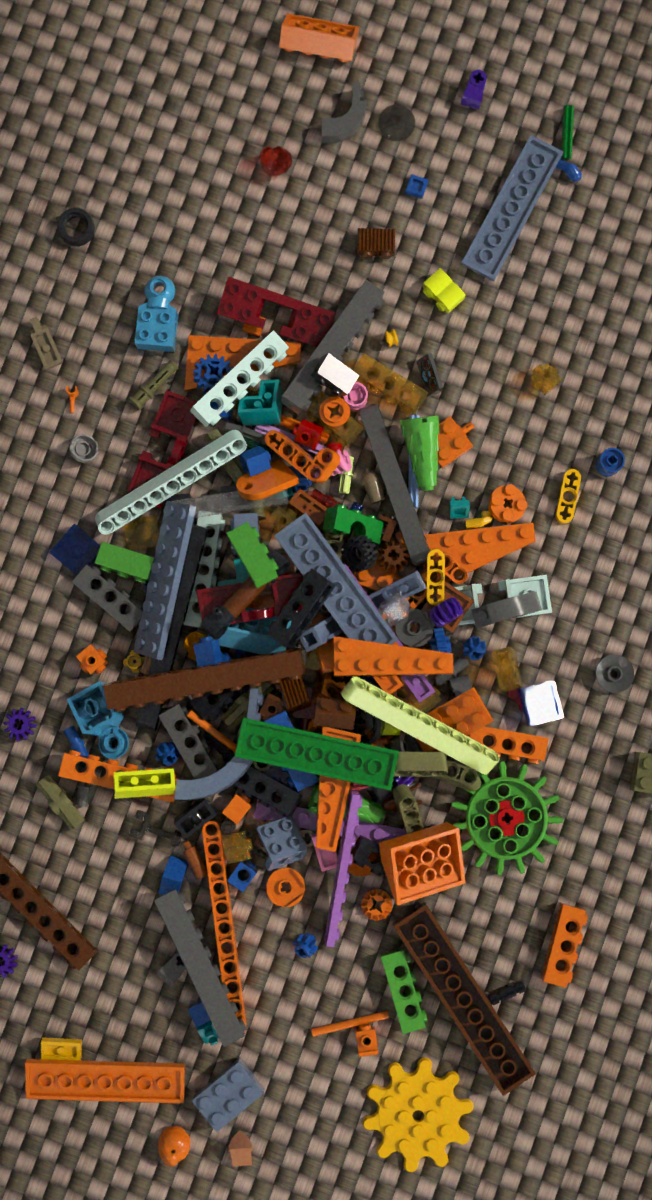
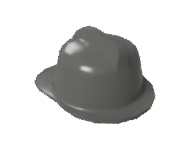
[389,731,423,752]

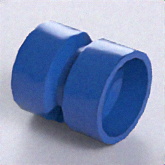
[595,448,625,477]

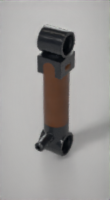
[200,549,290,640]

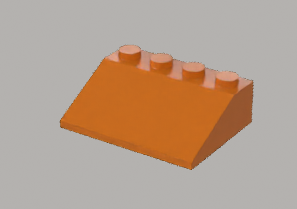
[379,822,465,905]

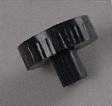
[333,700,385,745]

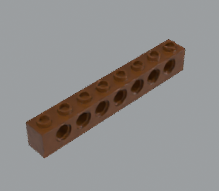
[0,852,98,971]

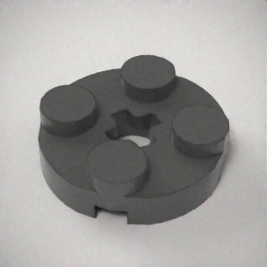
[395,609,434,648]

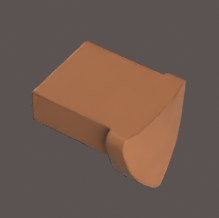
[228,1131,253,1167]

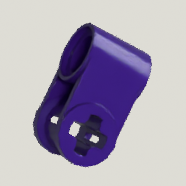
[461,70,487,110]

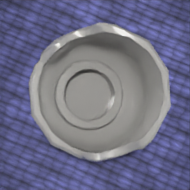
[69,434,98,463]

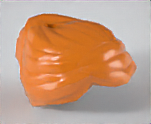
[158,1125,190,1167]

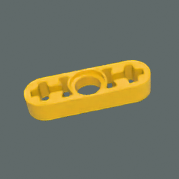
[555,469,581,524]
[426,548,445,606]

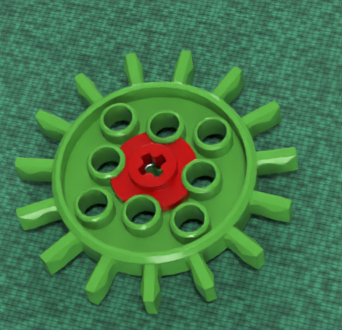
[451,761,563,875]

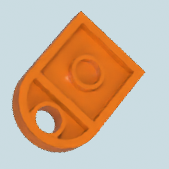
[236,459,299,500]

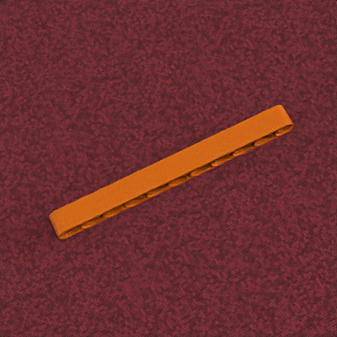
[202,820,247,1033]

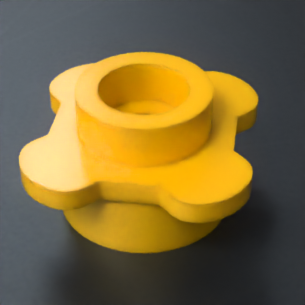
[123,650,145,673]

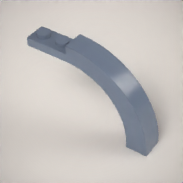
[300,570,427,652]
[174,688,263,800]

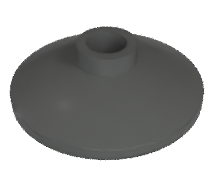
[595,654,634,693]

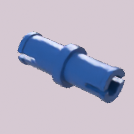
[63,725,89,765]

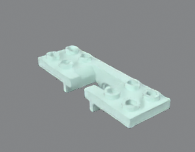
[438,575,552,628]

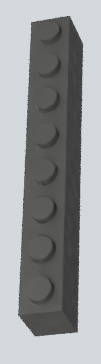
[281,280,385,415]
[154,890,247,1047]

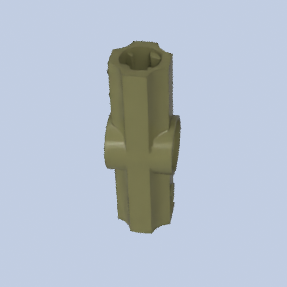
[204,429,246,485]
[221,681,274,730]
[36,774,86,831]

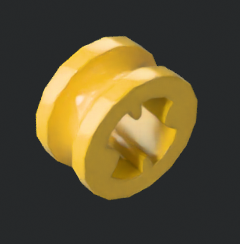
[385,329,399,348]

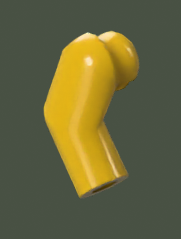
[466,511,493,529]

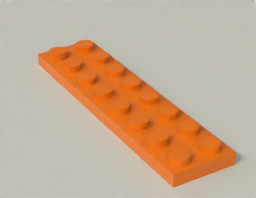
[25,1059,185,1103]

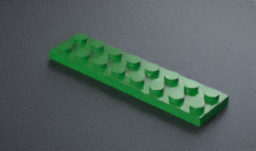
[235,718,399,791]

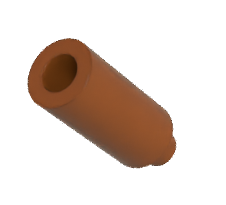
[182,841,208,880]

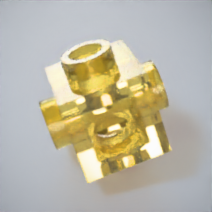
[530,362,562,395]
[267,505,298,533]
[222,831,253,864]

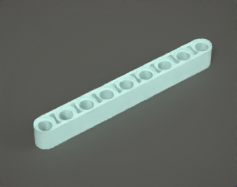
[95,430,247,535]

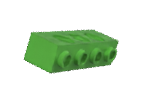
[380,947,428,1034]

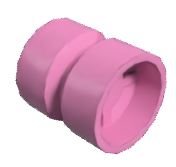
[343,382,368,412]

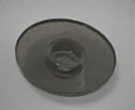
[378,105,415,141]

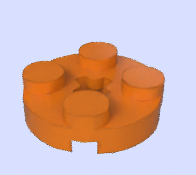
[488,484,528,523]
[267,867,305,907]

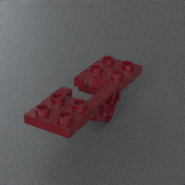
[216,277,336,347]
[126,390,198,509]
[196,573,314,625]

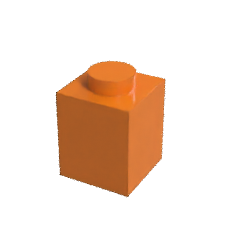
[222,793,252,825]

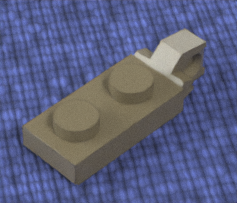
[30,317,63,370]

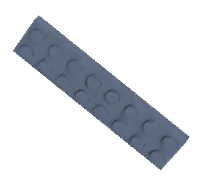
[461,135,564,282]
[134,501,196,660]
[274,513,398,645]

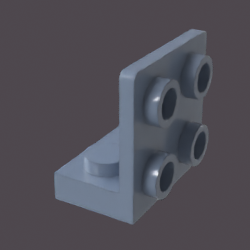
[256,816,308,871]

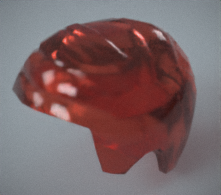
[259,146,292,176]

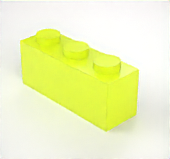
[114,768,175,799]

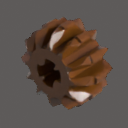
[377,540,410,574]

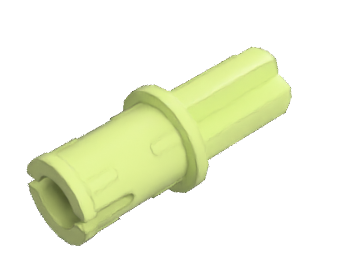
[338,456,354,494]

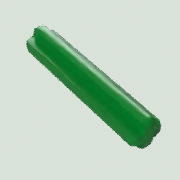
[561,105,574,160]

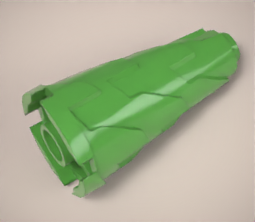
[400,415,439,491]
[307,775,385,824]

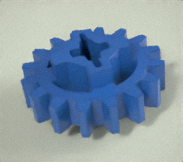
[193,354,233,394]
[429,627,451,653]

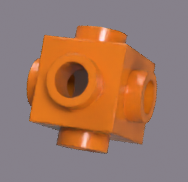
[76,644,108,675]

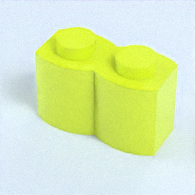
[423,268,465,314]

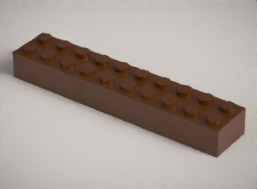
[103,647,306,712]
[392,902,536,1096]

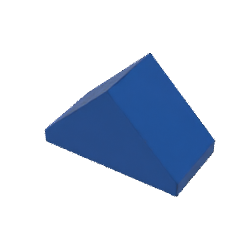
[158,856,188,895]

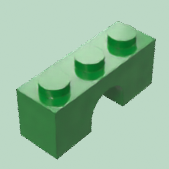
[323,504,383,545]

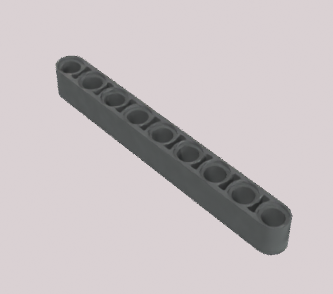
[359,403,432,567]

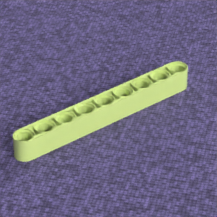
[341,677,500,774]

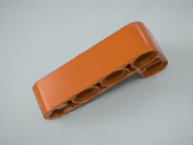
[265,430,340,484]
[396,552,468,613]

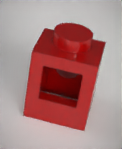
[293,419,324,450]

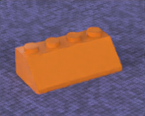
[279,13,359,62]

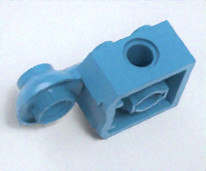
[135,275,178,353]
[67,681,129,759]

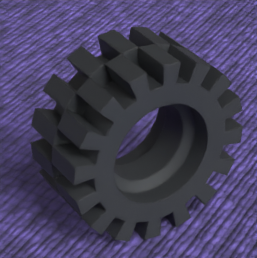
[341,535,378,572]

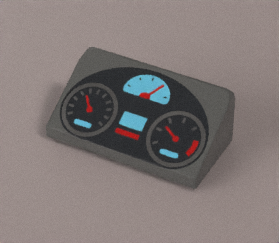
[417,353,443,396]

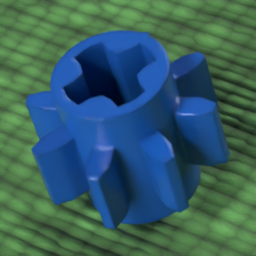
[463,636,487,660]
[154,742,180,766]
[293,933,318,958]

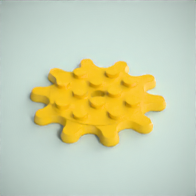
[362,1057,474,1172]

